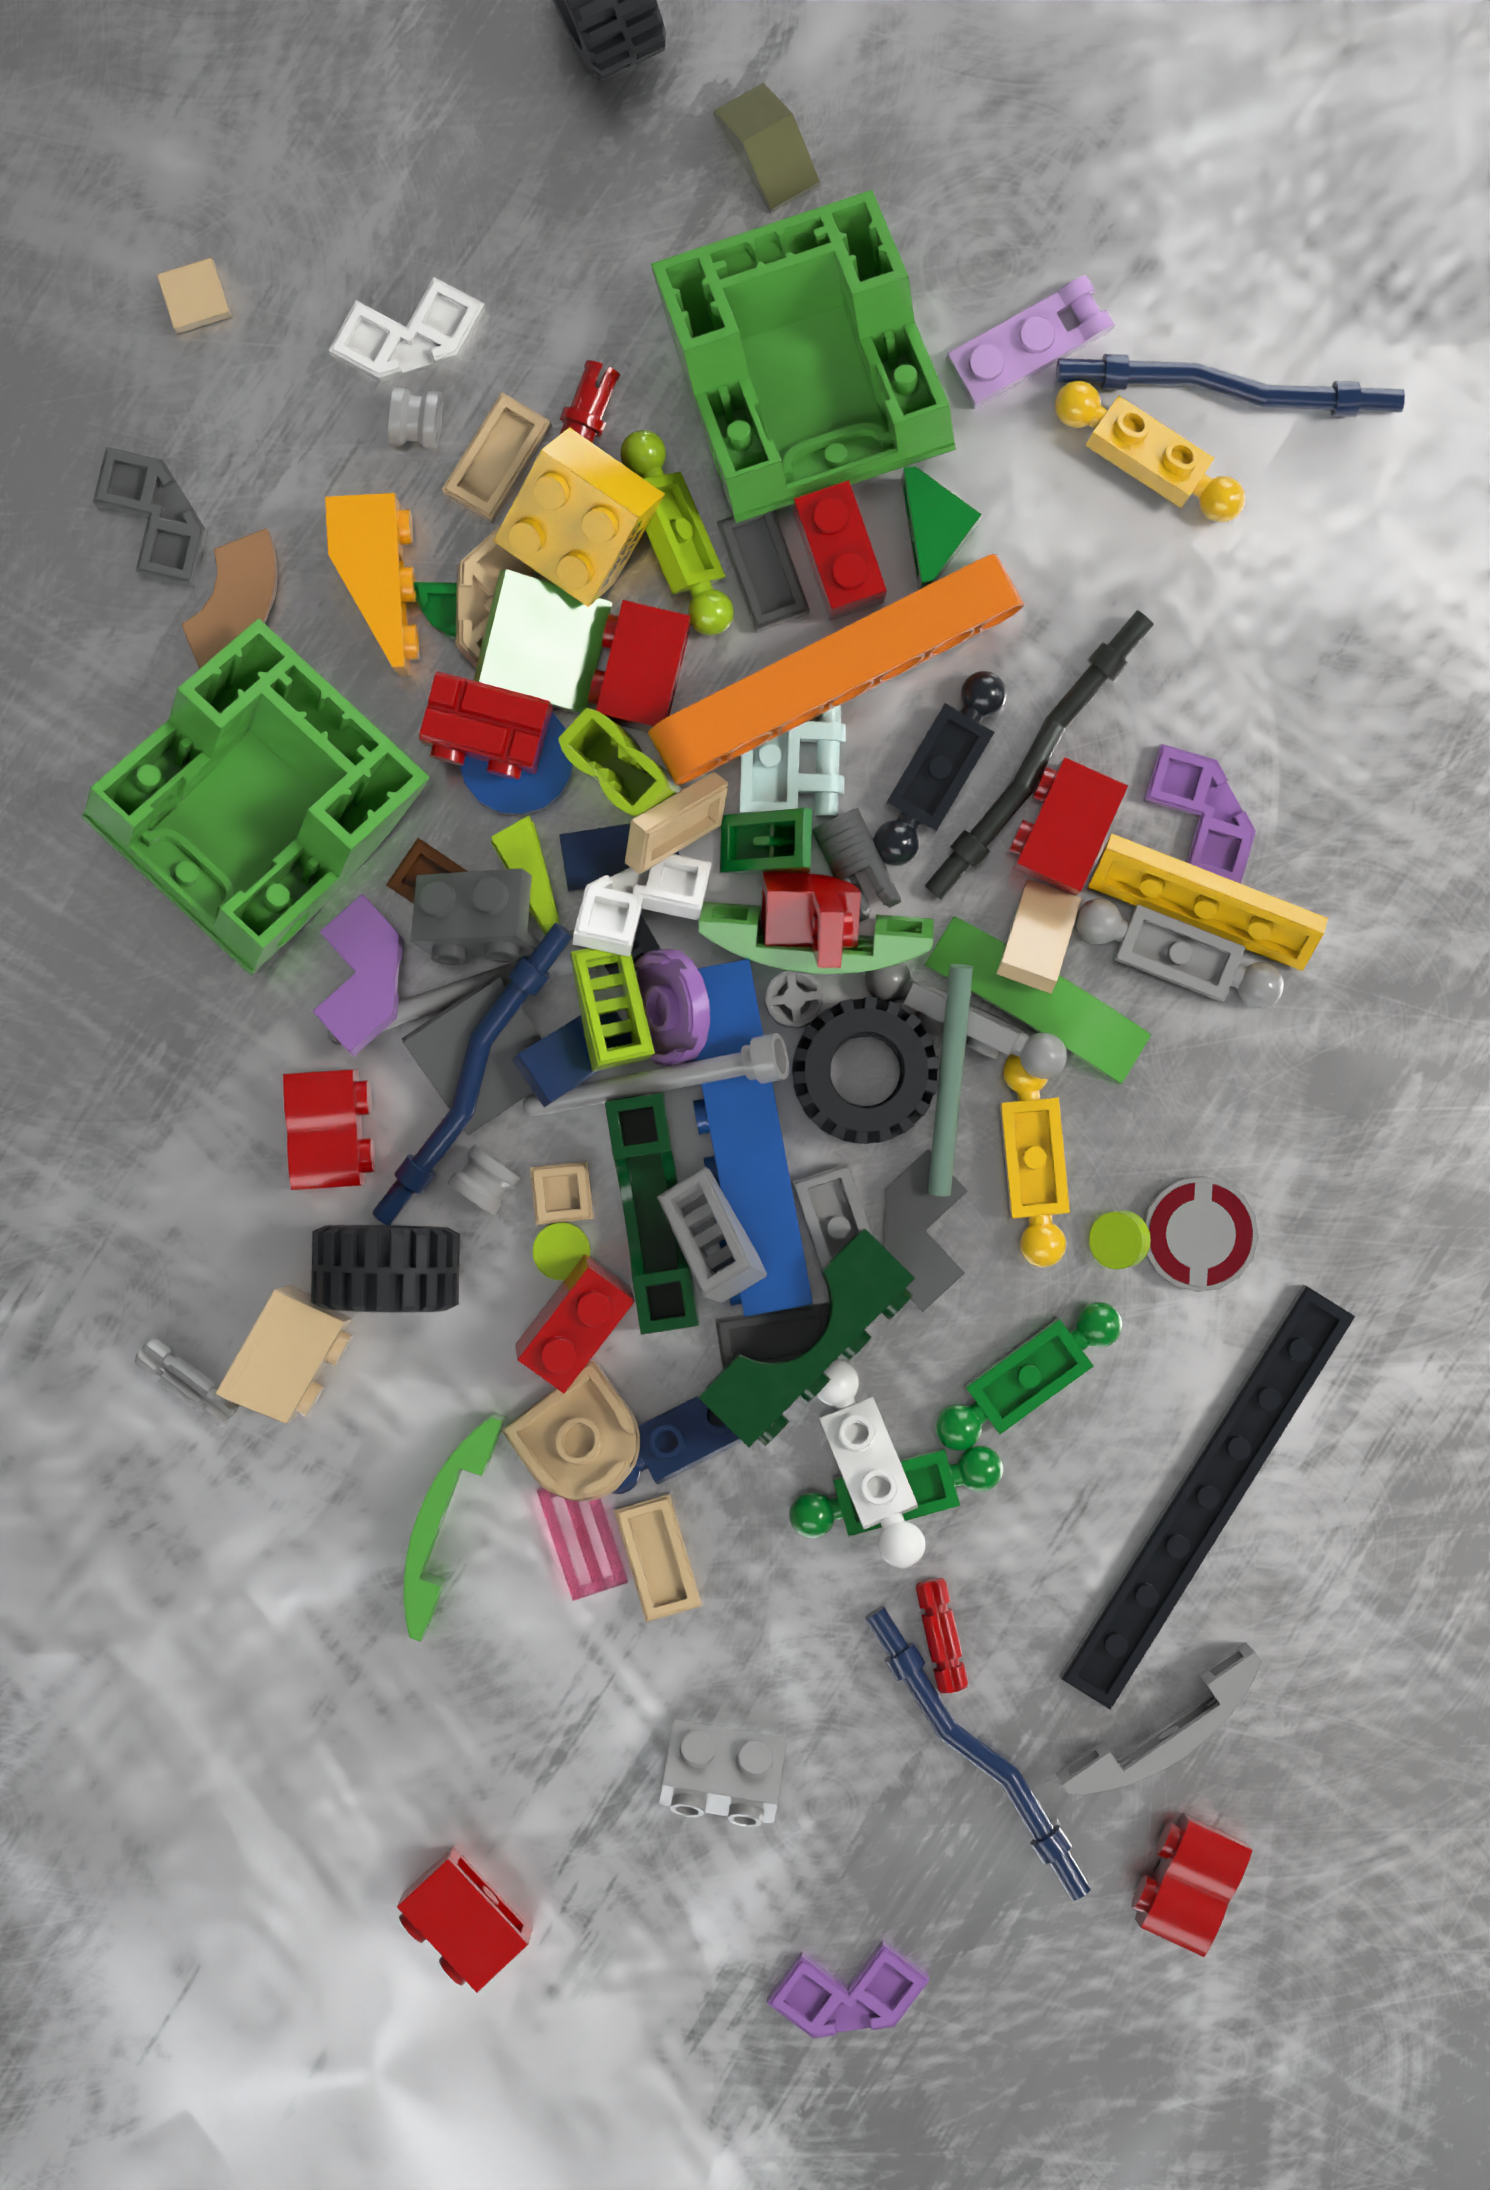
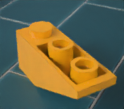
[325,493,419,676]

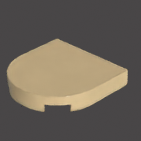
[501,1360,640,1502]

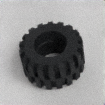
[553,0,666,81]
[792,997,940,1144]
[311,1225,460,1312]

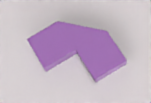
[1143,744,1256,884]
[313,893,404,1057]
[767,1940,929,2038]

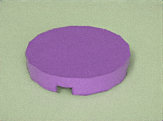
[626,949,710,1066]

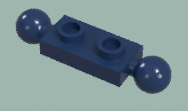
[612,1396,792,1494]

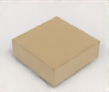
[157,257,232,334]
[530,1161,594,1225]

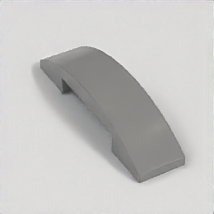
[1056,1643,1262,1795]

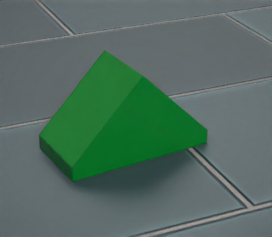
[901,466,982,590]
[720,808,812,874]

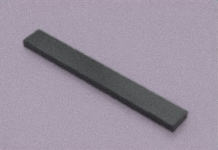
[1059,1285,1355,1710]

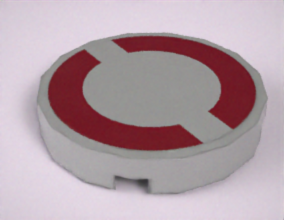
[1143,1176,1259,1292]

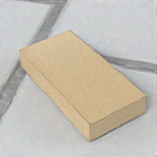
[442,392,552,523]
[625,772,728,874]
[996,878,1082,994]
[614,1492,702,1622]

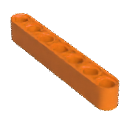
[648,554,1024,785]

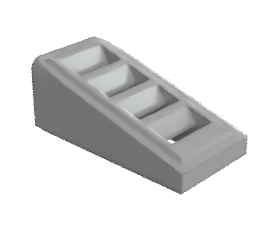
[657,1167,767,1303]

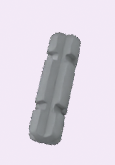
[134,1338,239,1427]

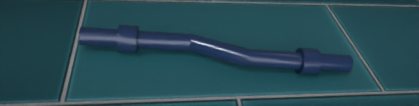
[1056,354,1405,417]
[372,923,573,1225]
[865,1606,1091,1901]

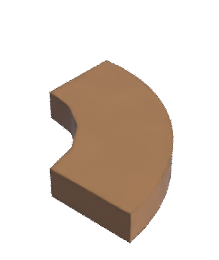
[181,528,278,669]

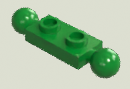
[935,1302,1122,1451]
[789,1446,1003,1538]

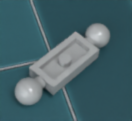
[1076,898,1284,1008]
[865,962,1067,1079]

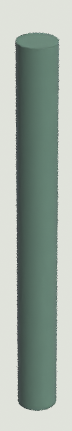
[928,964,973,1197]

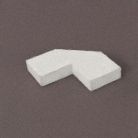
[328,277,486,382]
[573,854,712,957]

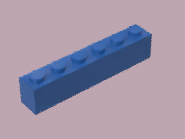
[688,959,813,1317]

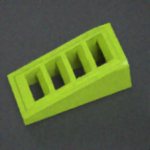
[490,816,561,935]
[570,948,655,1071]

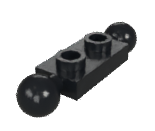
[873,671,1007,866]

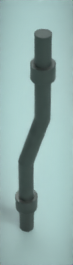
[924,610,1154,900]

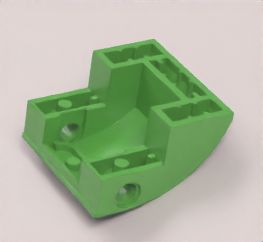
[651,190,956,523]
[82,618,430,975]

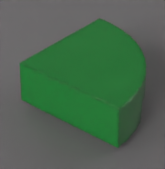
[414,582,457,640]

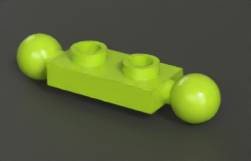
[620,430,734,636]

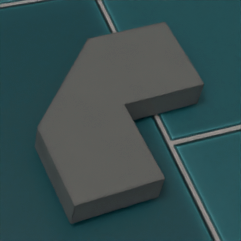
[93,447,208,588]
[883,1149,968,1312]

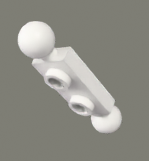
[816,1360,925,1568]

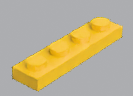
[1088,833,1328,971]

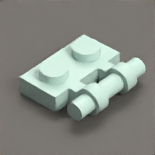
[740,705,846,818]

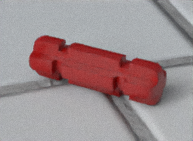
[915,1578,968,1693]

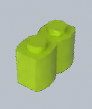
[558,708,682,818]

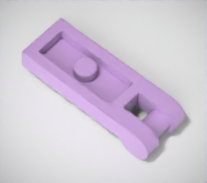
[946,275,1115,408]

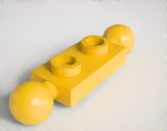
[1055,381,1246,523]
[999,1054,1070,1267]

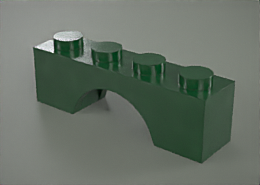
[605,1093,700,1335]
[697,1228,915,1447]

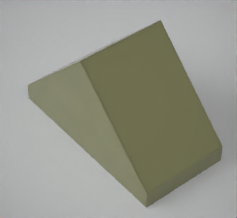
[714,83,820,213]

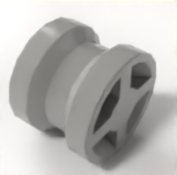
[388,386,443,450]
[765,970,823,1029]
[447,1144,521,1215]

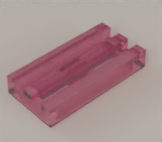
[537,1487,628,1601]

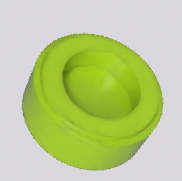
[1089,1210,1151,1270]
[532,1222,591,1280]

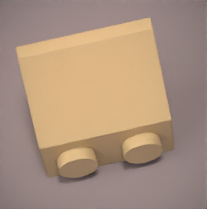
[215,1285,353,1424]

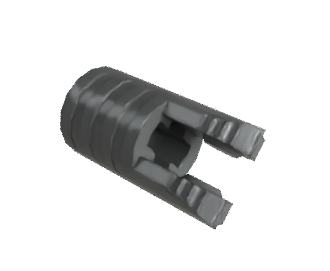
[812,808,901,923]

